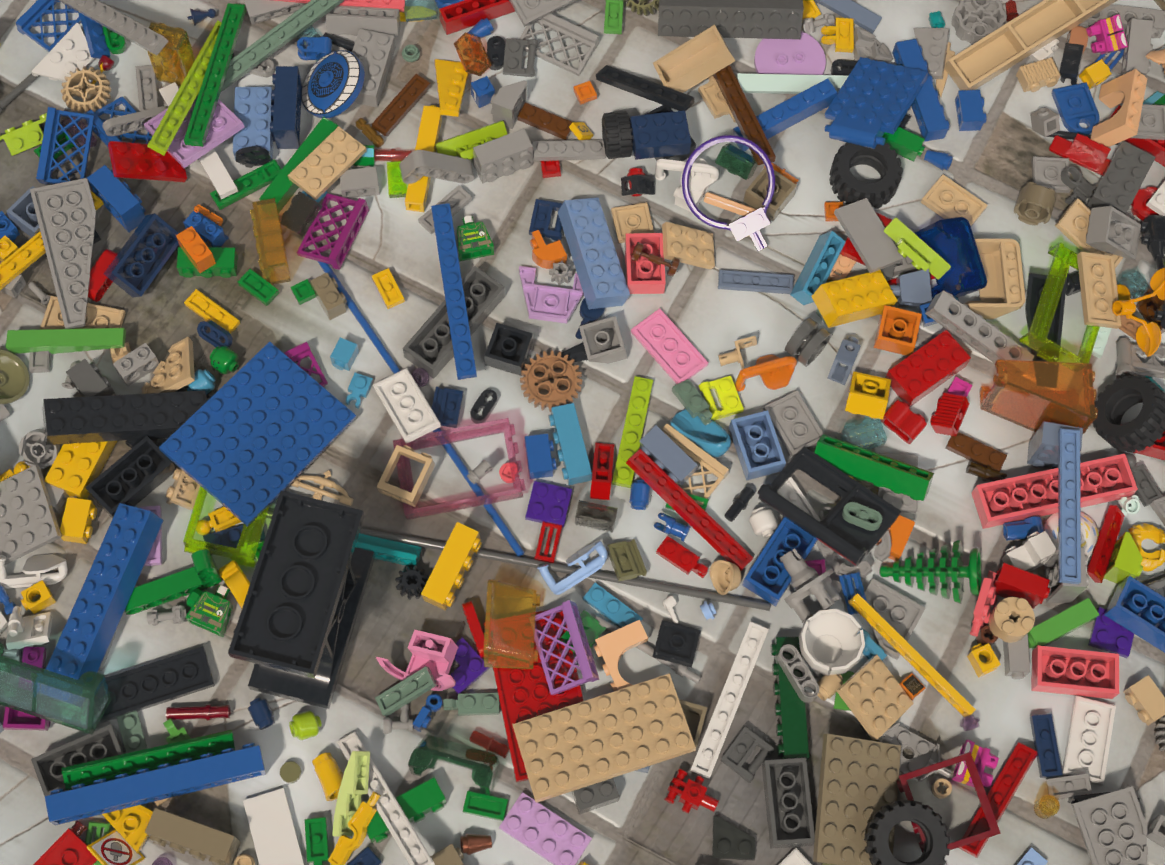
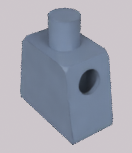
[889,269,932,307]
[827,337,861,385]

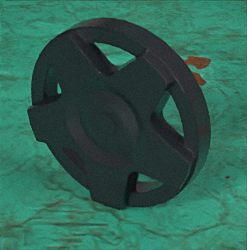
[235,147,270,168]

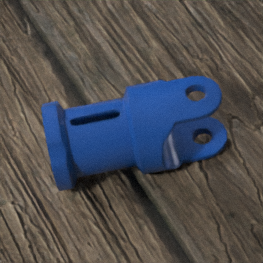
[654,513,691,542]

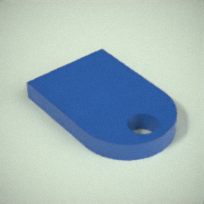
[1051,83,1100,134]

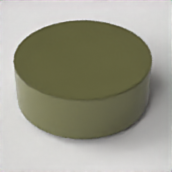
[280,761,301,784]

